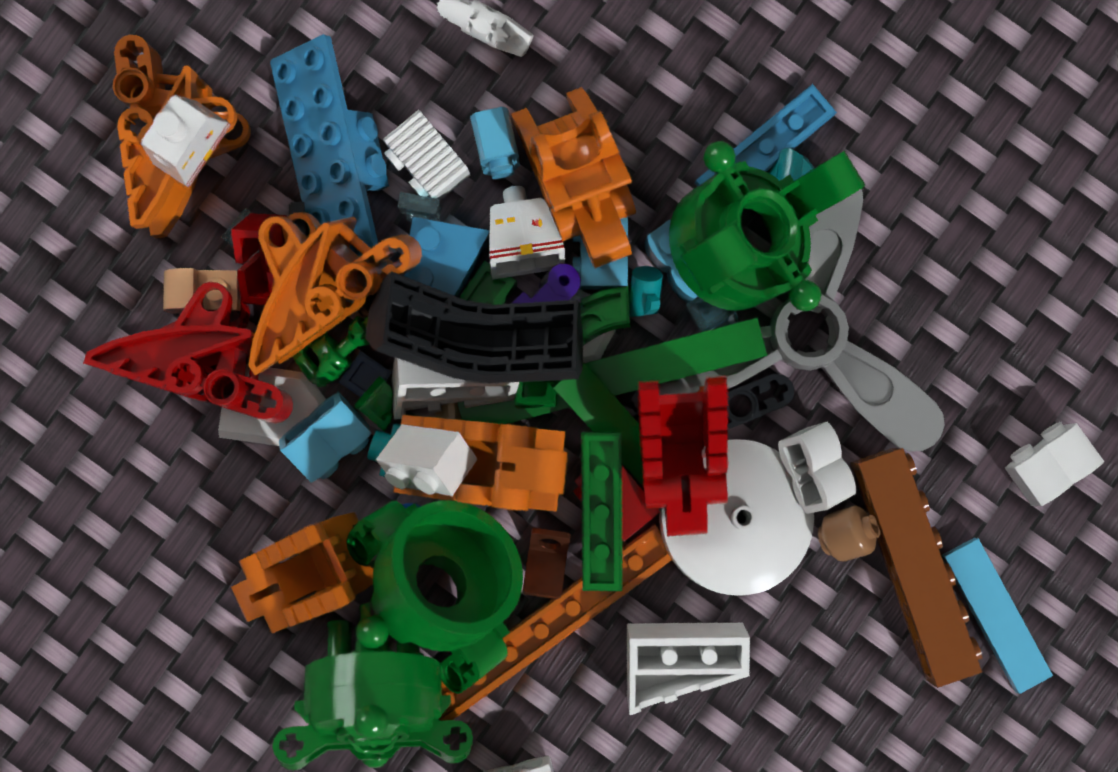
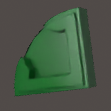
[354,376,393,431]

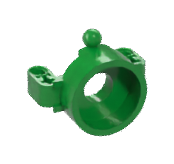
[669,141,866,311]
[347,500,523,694]

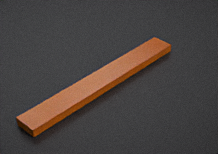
[439,524,672,721]

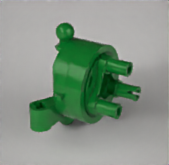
[273,603,473,771]

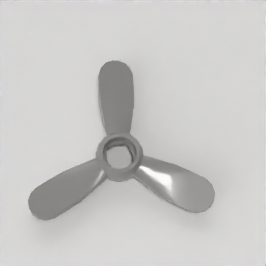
[659,189,945,452]

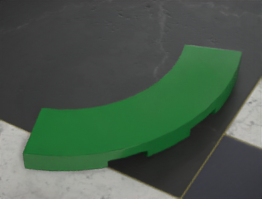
[515,286,631,409]

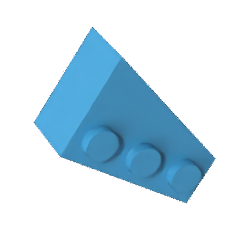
[404,217,490,297]

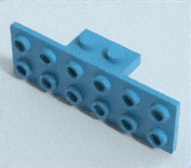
[270,34,389,257]

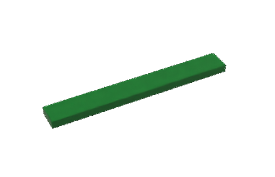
[457,318,767,424]

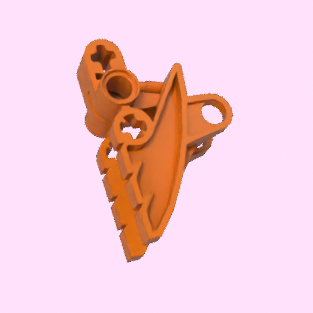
[112,35,251,238]
[511,87,636,269]
[248,212,422,375]
[393,415,568,511]
[231,512,374,634]

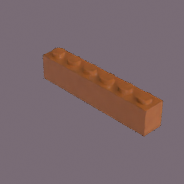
[850,448,982,688]

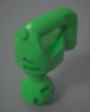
[293,316,369,387]

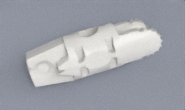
[436,0,534,57]

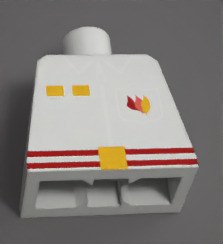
[141,94,231,187]
[489,186,565,280]

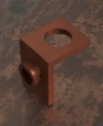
[523,528,571,599]

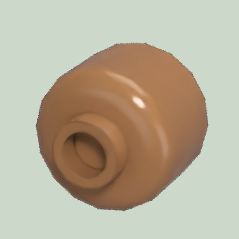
[818,506,880,562]

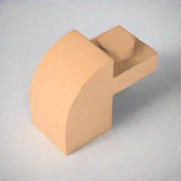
[163,268,241,314]

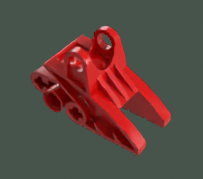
[83,282,293,423]
[638,376,728,537]

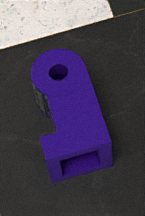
[511,264,581,304]

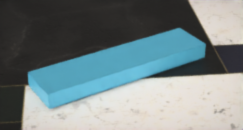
[941,537,1053,694]

